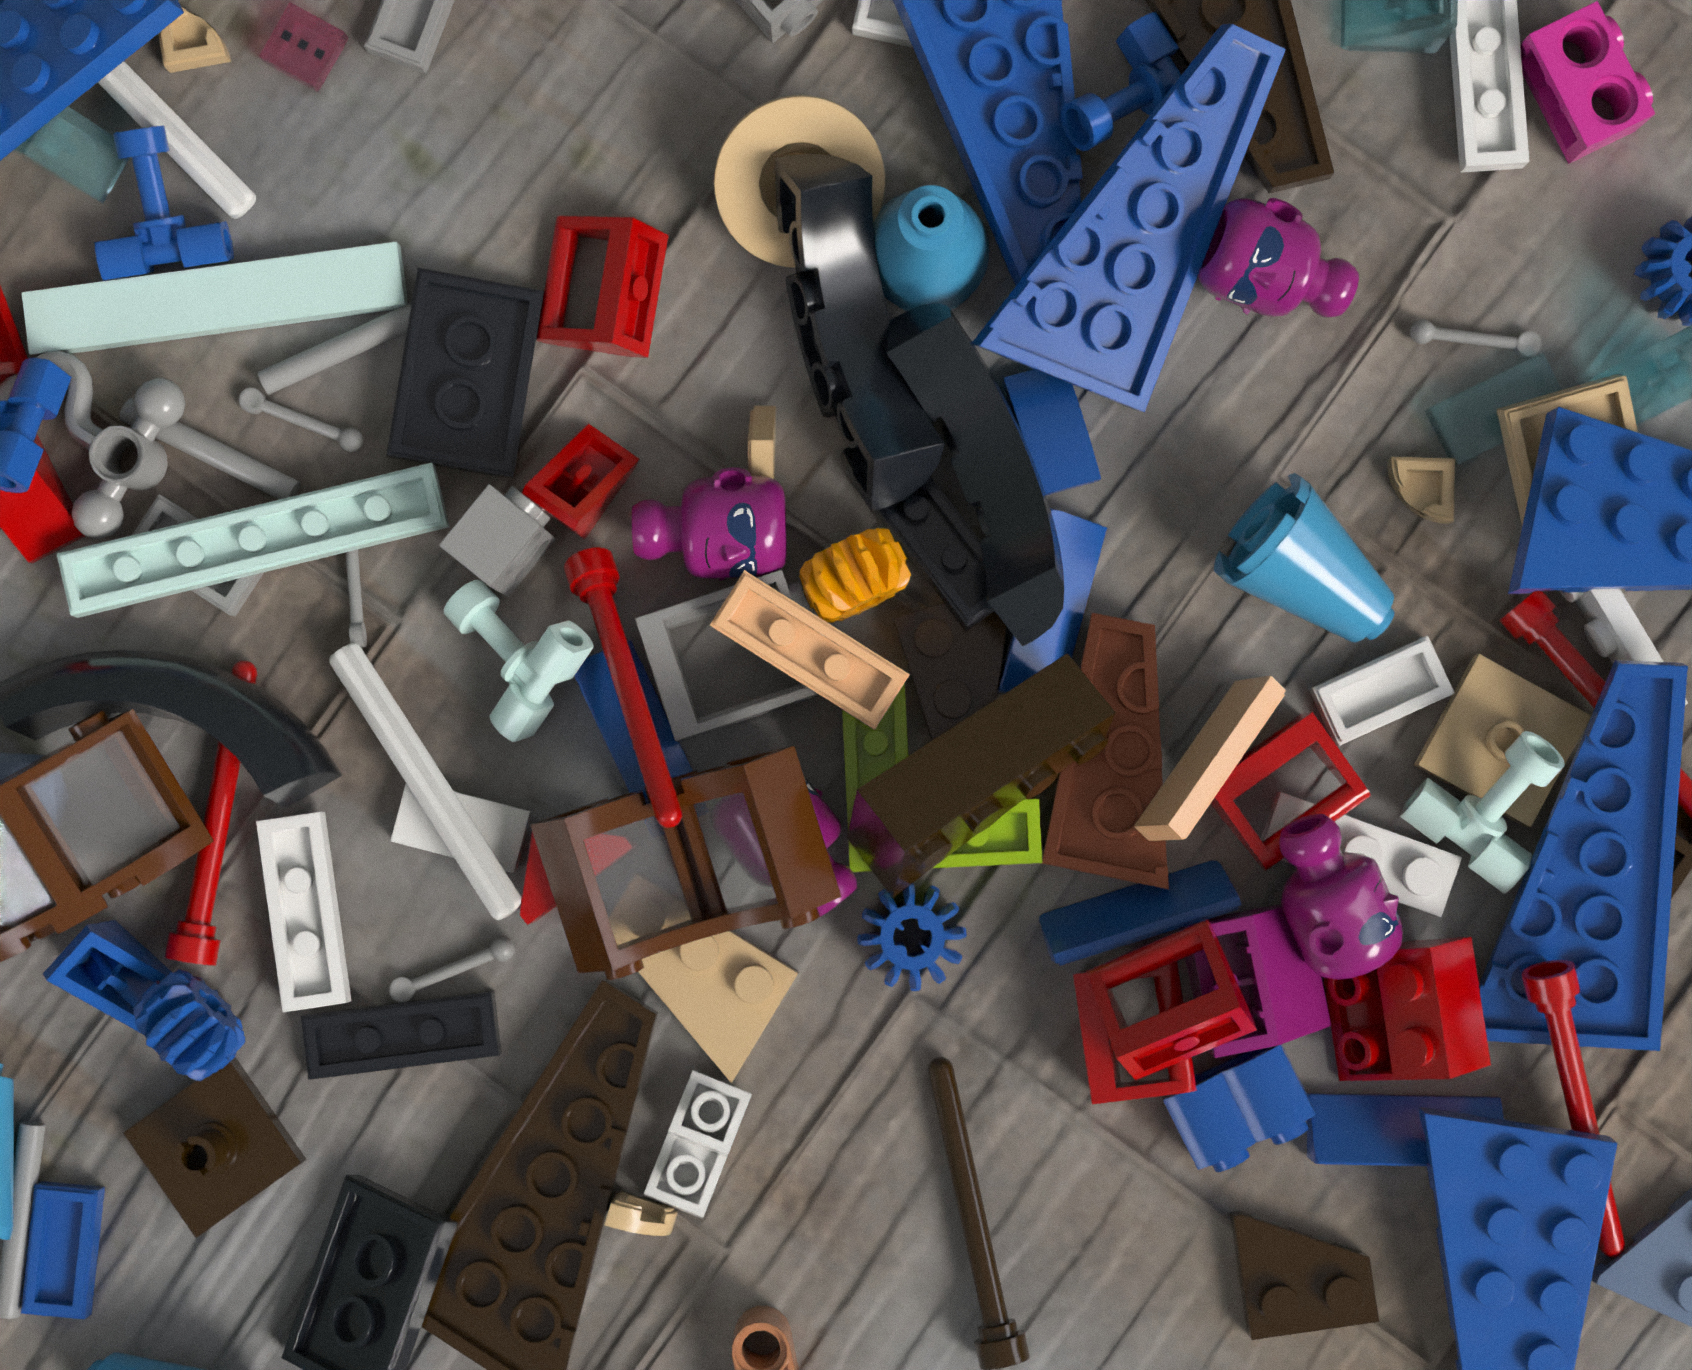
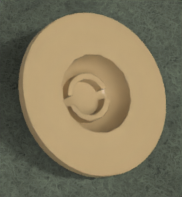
[714,95,885,268]

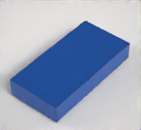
[21,1181,105,1319]

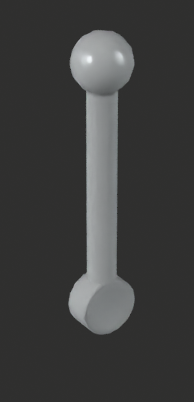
[1410,319,1542,358]
[239,388,363,452]
[346,550,367,647]
[389,936,515,1003]

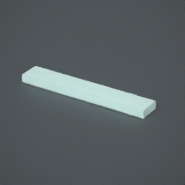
[21,242,408,357]
[57,463,450,618]

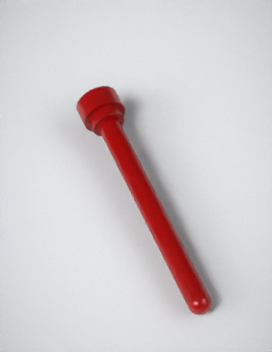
[564,547,682,828]
[1499,591,1692,820]
[164,660,257,966]
[1522,960,1625,1257]

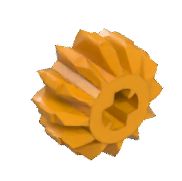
[799,528,911,623]

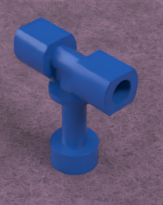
[1061,12,1181,151]
[94,125,234,280]
[0,358,72,493]

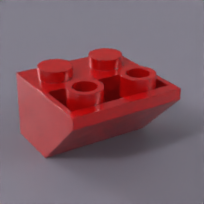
[1323,937,1491,1081]

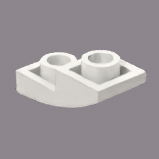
[643,1070,752,1219]

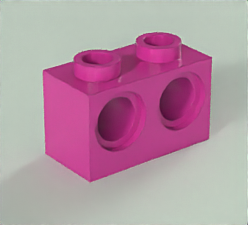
[1520,1,1656,164]

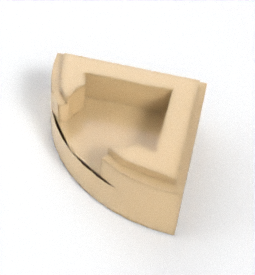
[158,7,231,73]
[748,405,776,479]
[1387,457,1455,524]
[604,1191,678,1236]

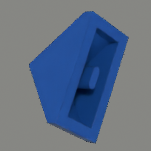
[43,920,173,1034]

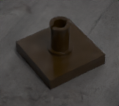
[123,1057,307,1238]

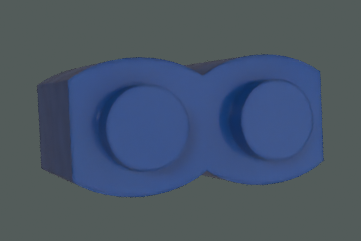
[1163,1044,1316,1172]

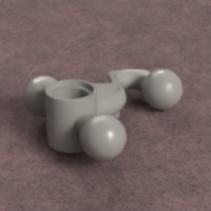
[0,351,186,539]

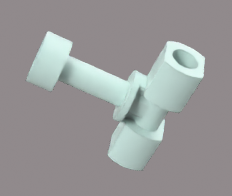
[444,580,594,742]
[1400,731,1565,894]

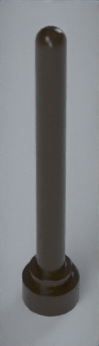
[928,1057,1030,1370]

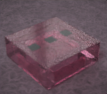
[259,2,349,92]

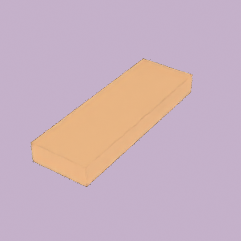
[710,570,910,730]
[1134,676,1286,841]

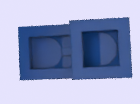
[1002,369,1101,496]

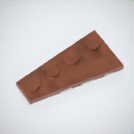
[1042,613,1169,889]

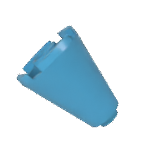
[873,185,990,311]
[1214,473,1395,643]

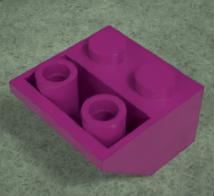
[1179,904,1331,1058]

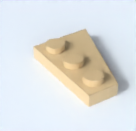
[608,873,799,1083]

